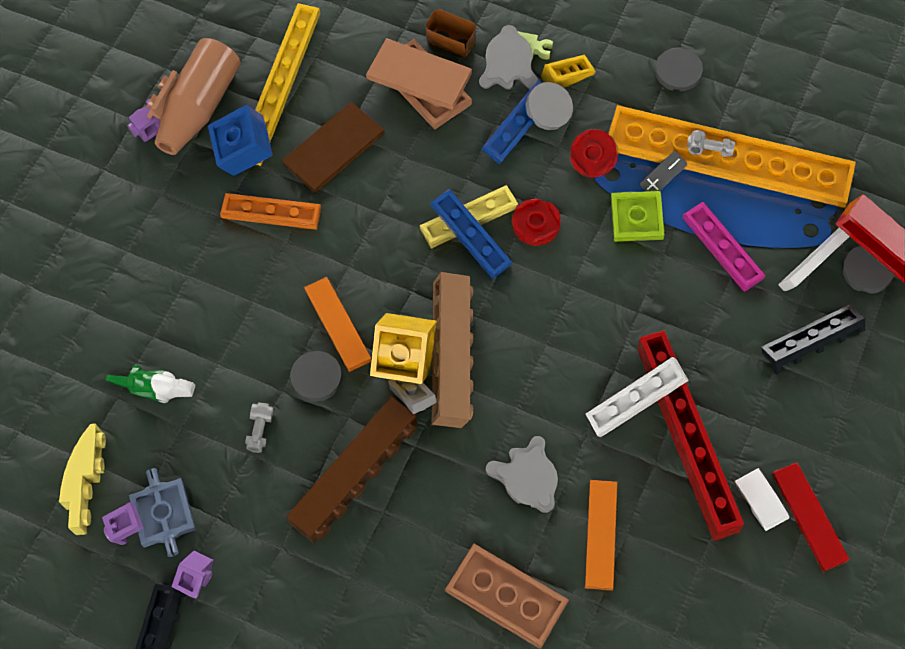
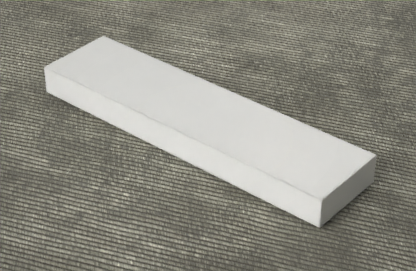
[778,228,850,291]
[586,357,689,437]

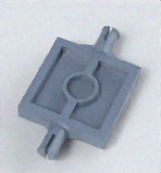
[129,468,196,557]

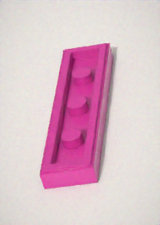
[682,202,766,292]

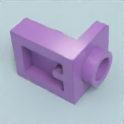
[102,502,143,545]

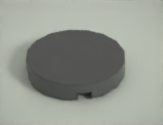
[655,48,703,92]
[842,246,894,294]
[290,351,342,402]

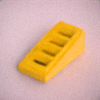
[541,54,596,88]

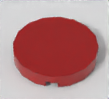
[570,129,619,178]
[512,198,561,246]

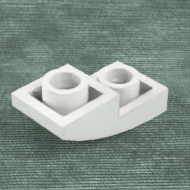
[735,468,789,531]

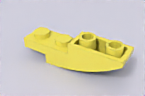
[59,424,106,535]

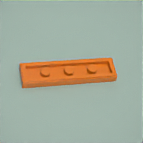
[220,193,322,230]
[304,277,372,372]
[585,480,617,590]

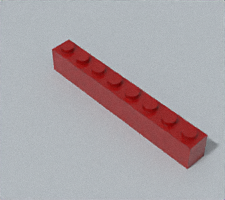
[637,330,744,541]

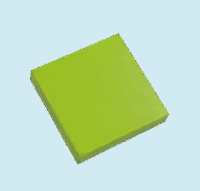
[611,191,664,242]

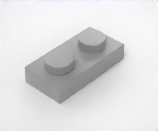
[388,379,437,414]

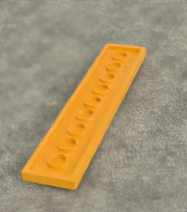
[609,105,856,208]

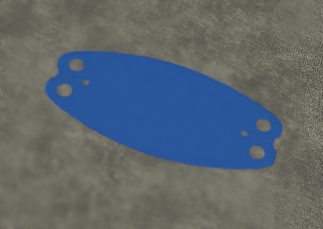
[594,153,838,248]

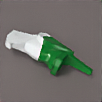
[106,365,196,403]

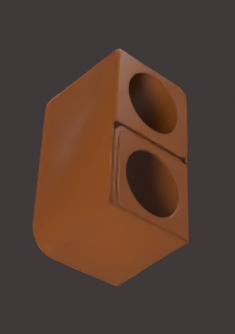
[426,9,476,58]

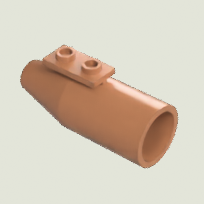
[146,38,241,155]

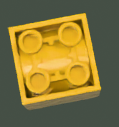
[370,313,437,384]

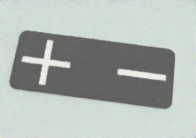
[640,151,687,192]

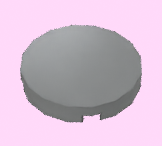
[526,82,573,130]

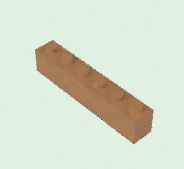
[432,272,473,428]

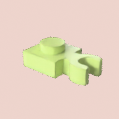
[517,31,553,60]

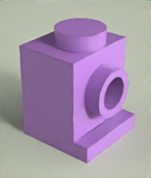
[127,99,160,142]
[172,551,213,599]

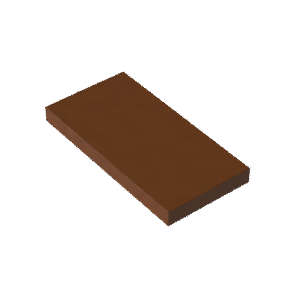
[282,102,385,193]

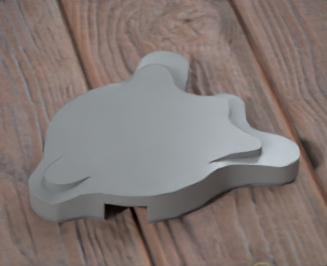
[479,25,538,89]
[486,436,558,513]

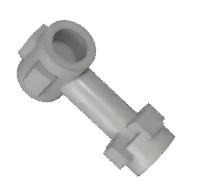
[687,130,735,157]
[245,402,274,453]

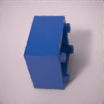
[208,104,273,176]

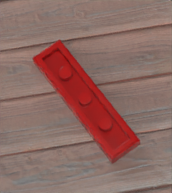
[772,462,850,572]

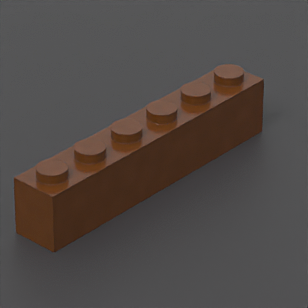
[286,397,417,544]

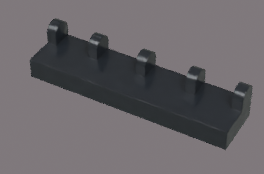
[762,304,866,374]
[135,584,187,649]

